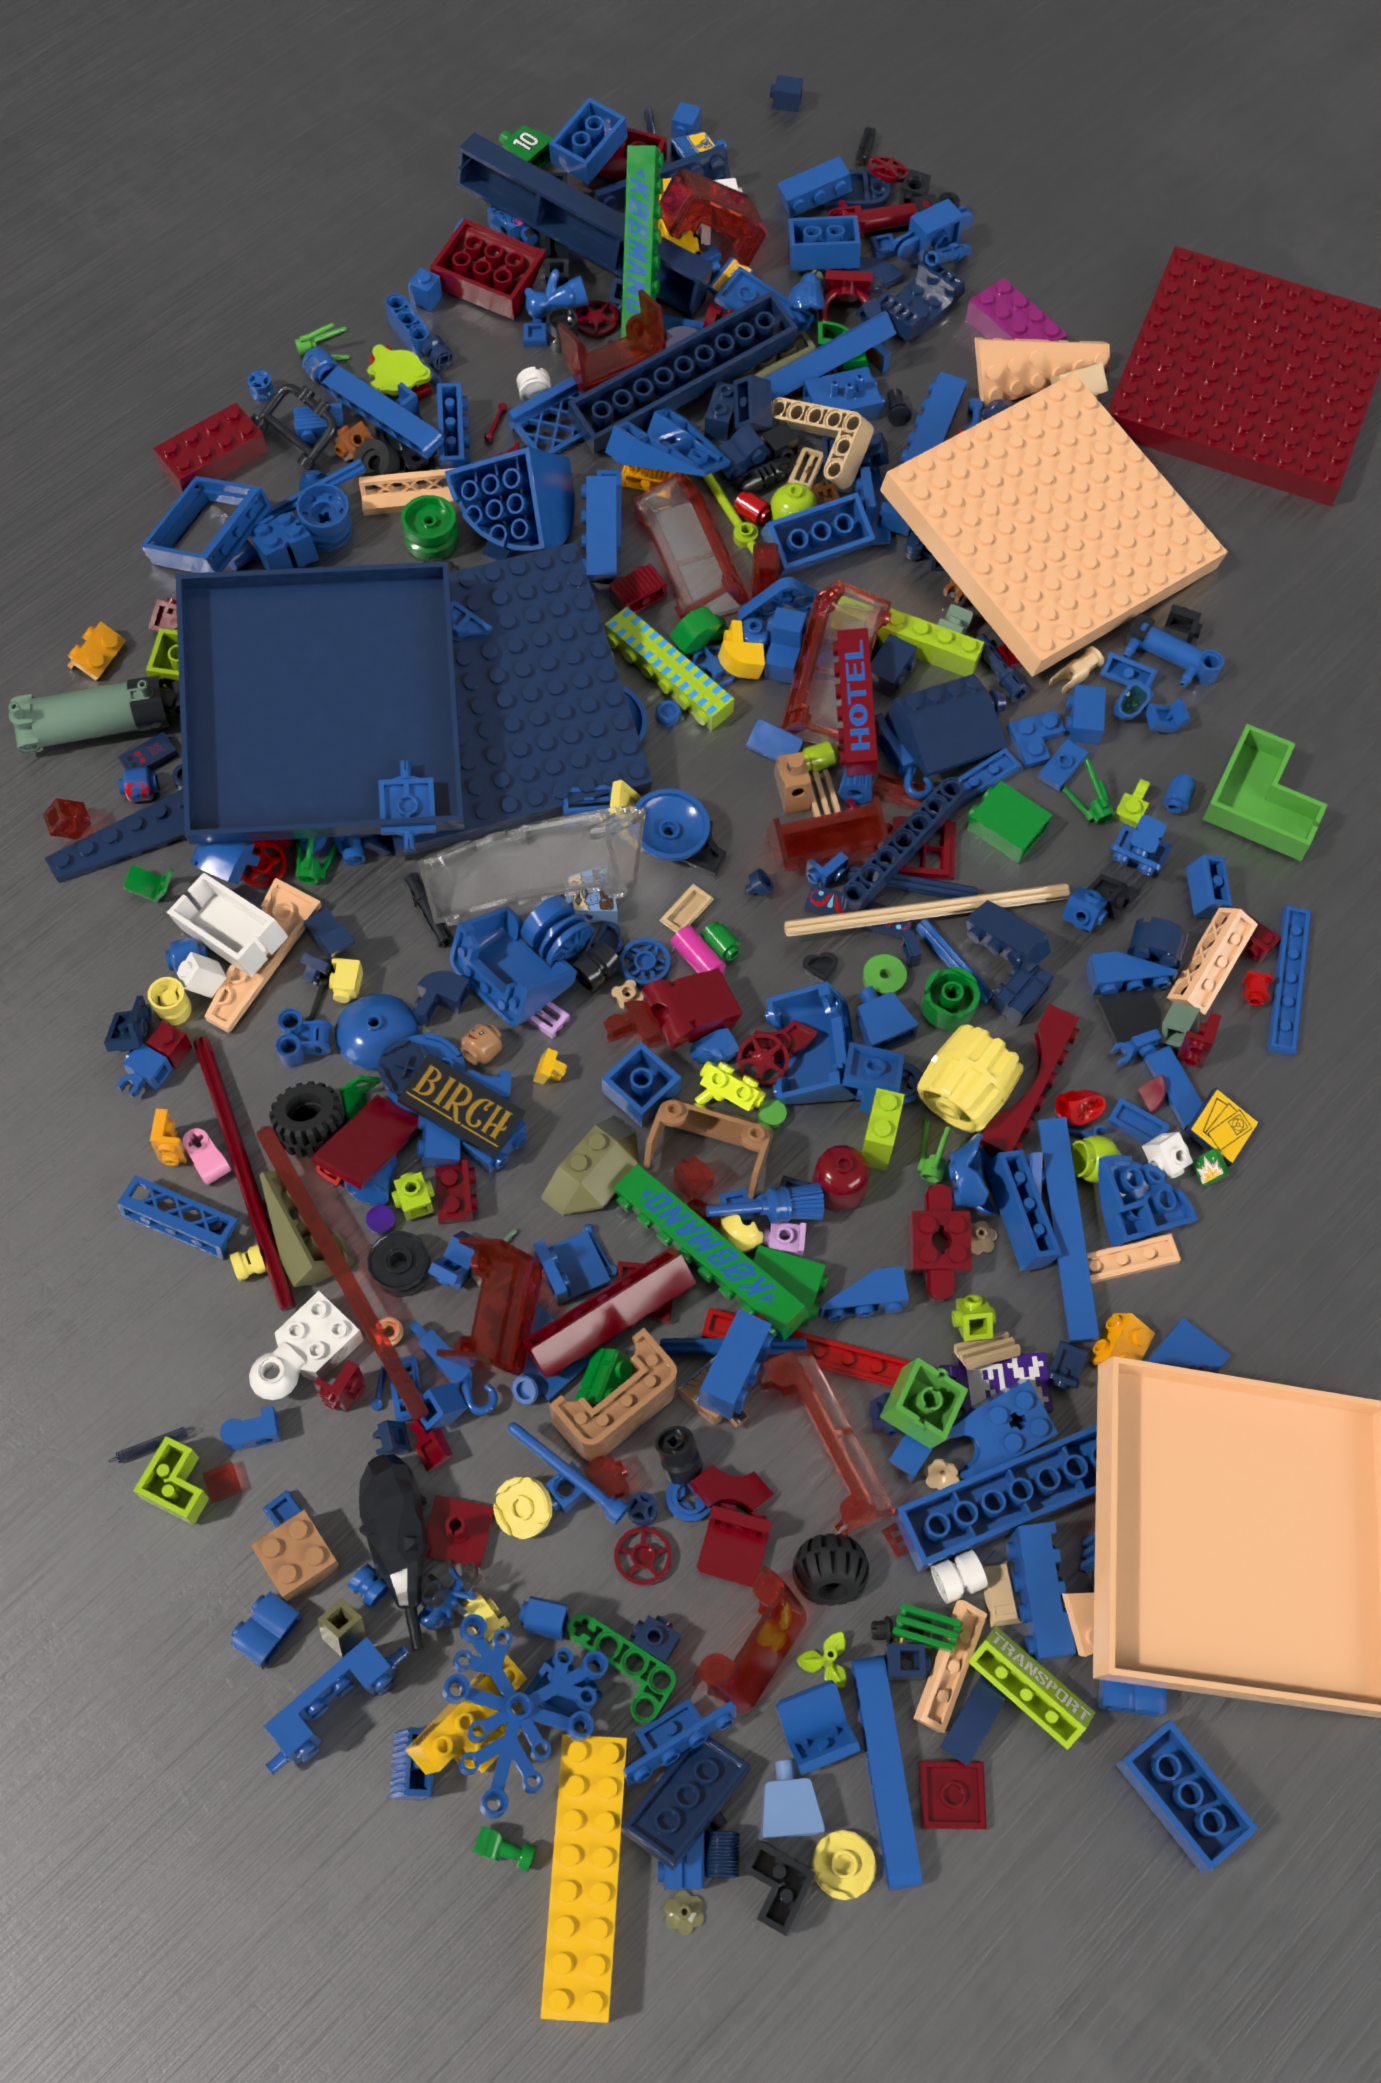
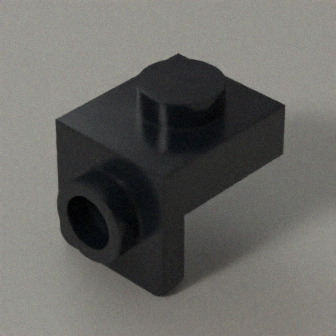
[1164,604,1203,644]

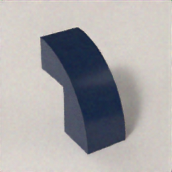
[304,908,355,959]
[940,1674,1007,1766]

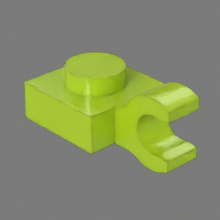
[1114,779,1150,828]

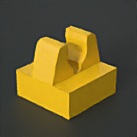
[533,1048,567,1085]

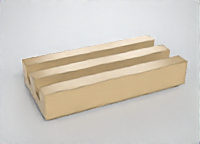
[787,446,823,490]
[810,769,841,823]
[954,1330,1021,1370]

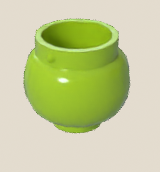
[1071,1135,1121,1183]

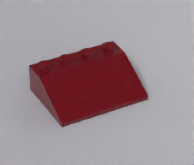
[430,218,546,320]

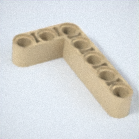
[772,397,874,489]

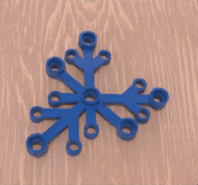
[442,1614,608,1819]

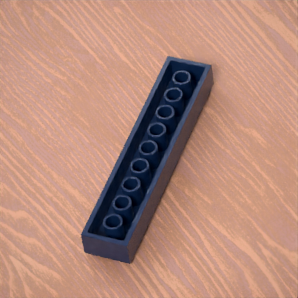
[568,291,798,454]

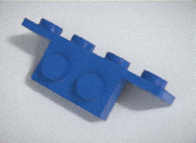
[854,466,891,545]
[623,1698,737,1786]

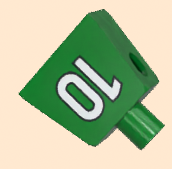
[499,126,554,169]

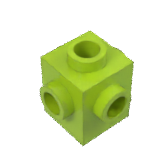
[391,1172,435,1221]
[952,1295,996,1341]

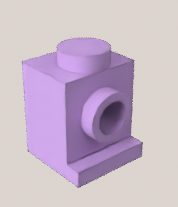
[763,1222,806,1258]

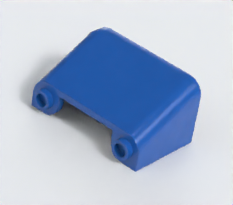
[450,906,577,1027]
[765,981,858,1105]

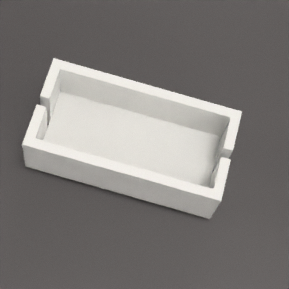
[167,873,288,977]

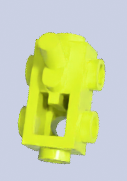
[695,1061,766,1111]

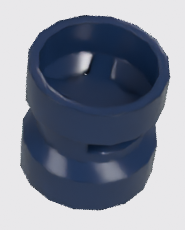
[422,335,454,370]

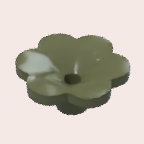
[664,1890,704,1935]

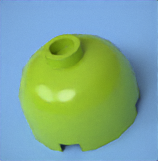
[770,483,818,521]

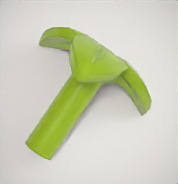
[797,1632,847,1688]

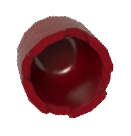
[811,1145,870,1213]

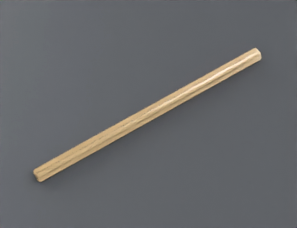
[784,883,1070,937]

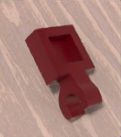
[410,1416,453,1472]

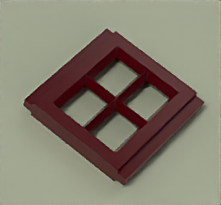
[892,816,956,880]

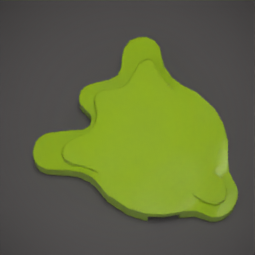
[367,344,432,395]

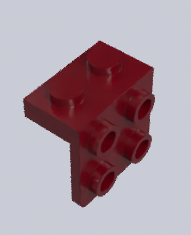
[697,1503,772,1588]

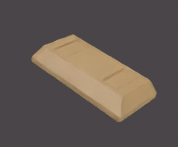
[659,884,714,933]
[982,1561,1021,1628]

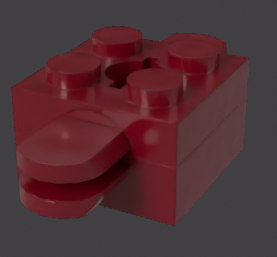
[908,1184,972,1302]

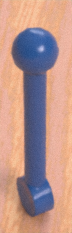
[583,1224,617,1277]
[371,1349,391,1411]

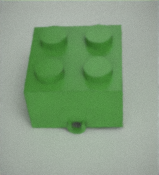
[880,1357,968,1449]

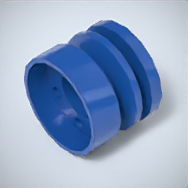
[296,483,353,552]
[521,895,594,967]

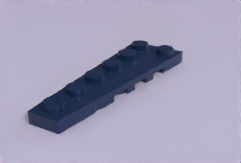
[595,144,731,210]
[44,789,187,883]

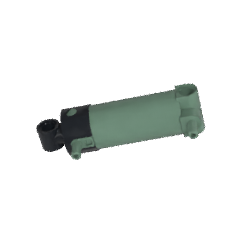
[9,675,180,753]

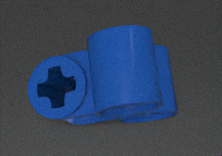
[275,1008,332,1068]

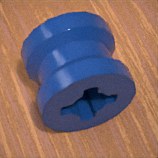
[247,370,274,402]

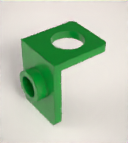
[123,865,173,903]
[339,1075,380,1122]

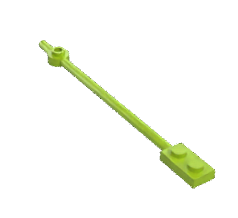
[622,349,767,566]

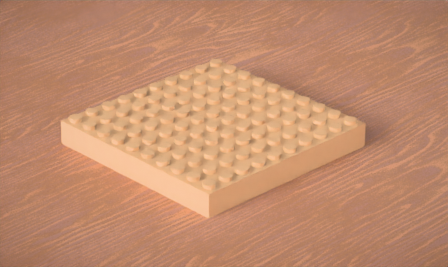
[880,373,1228,677]
[1093,1356,1381,1718]

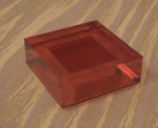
[202,1461,243,1503]

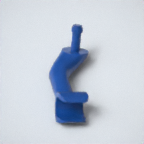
[961,398,983,430]

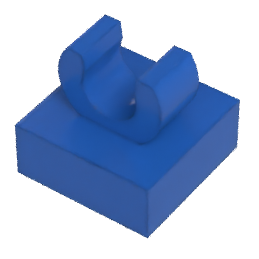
[697,247,721,281]

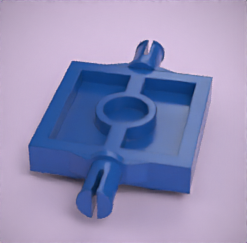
[378,760,436,852]

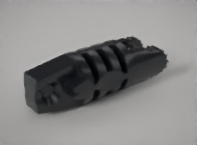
[732,456,793,493]

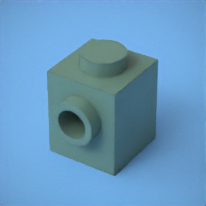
[1161,1002,1200,1048]

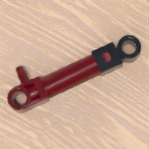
[827,192,960,239]

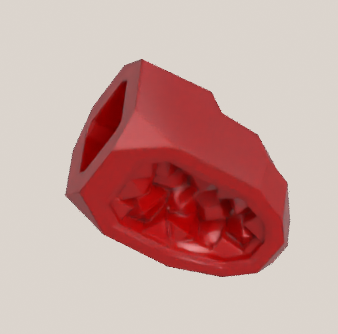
[1055,1089,1106,1126]

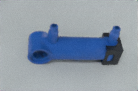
[1123,613,1224,687]

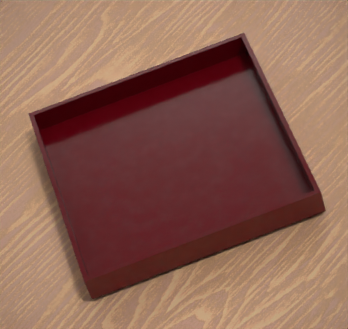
[1107,246,1381,507]

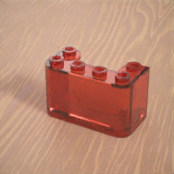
[659,169,767,267]

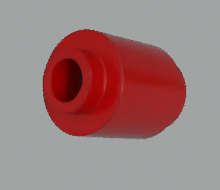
[734,491,771,526]

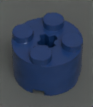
[1127,917,1189,970]

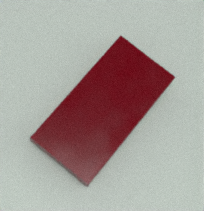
[312,1095,420,1190]

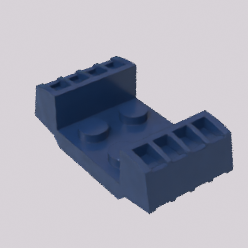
[878,260,965,342]

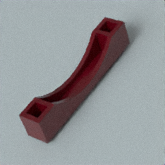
[978,1004,1080,1158]

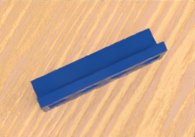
[117,1175,238,1260]

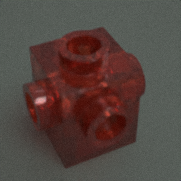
[43,798,91,839]

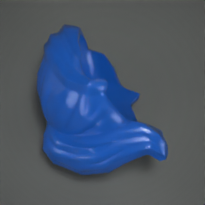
[786,272,825,312]

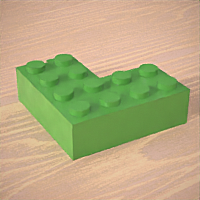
[1202,724,1328,861]

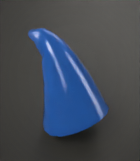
[344,1155,397,1206]

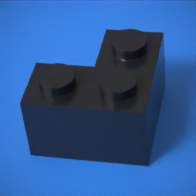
[743,1839,820,1936]

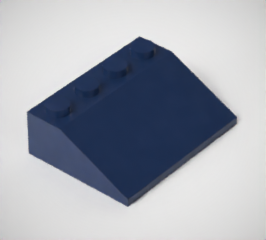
[884,674,1008,777]

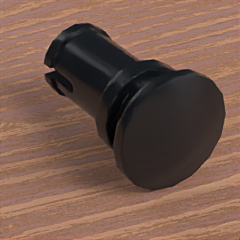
[887,388,912,426]

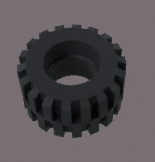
[269,1081,347,1158]

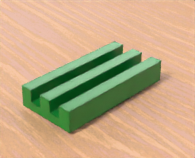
[892,1603,963,1654]

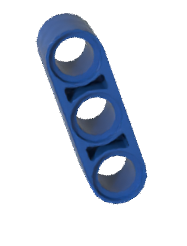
[385,293,430,357]

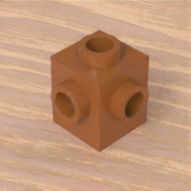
[332,420,374,462]

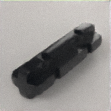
[855,126,876,165]

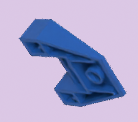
[605,407,731,476]

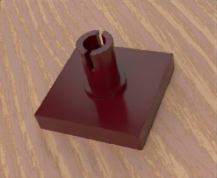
[426,1495,494,1570]

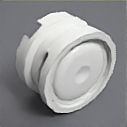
[516,367,552,402]

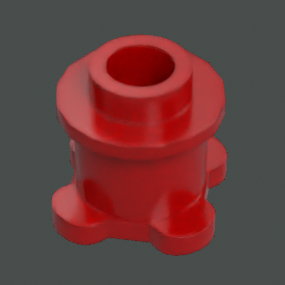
[1242,971,1274,1006]

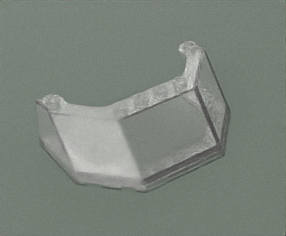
[417,805,646,926]

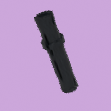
[403,872,454,947]

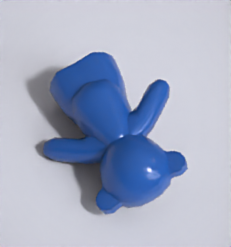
[524,269,589,323]

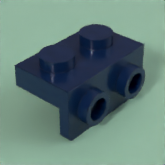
[104,995,152,1052]

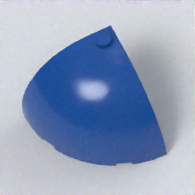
[445,447,575,551]

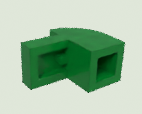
[670,606,729,654]

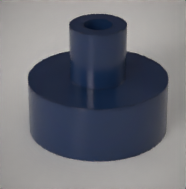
[745,868,774,897]

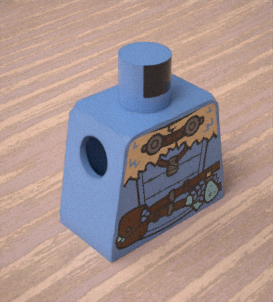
[554,866,618,924]

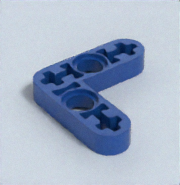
[737,577,831,622]

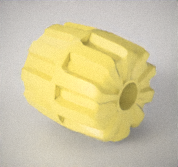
[916,1024,1023,1133]

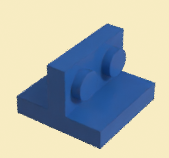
[842,1042,905,1114]

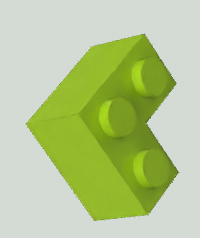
[133,1436,210,1526]

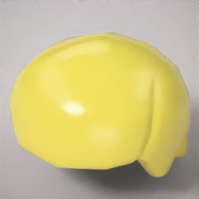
[720,1215,764,1253]

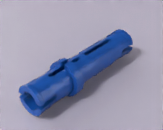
[925,242,972,267]

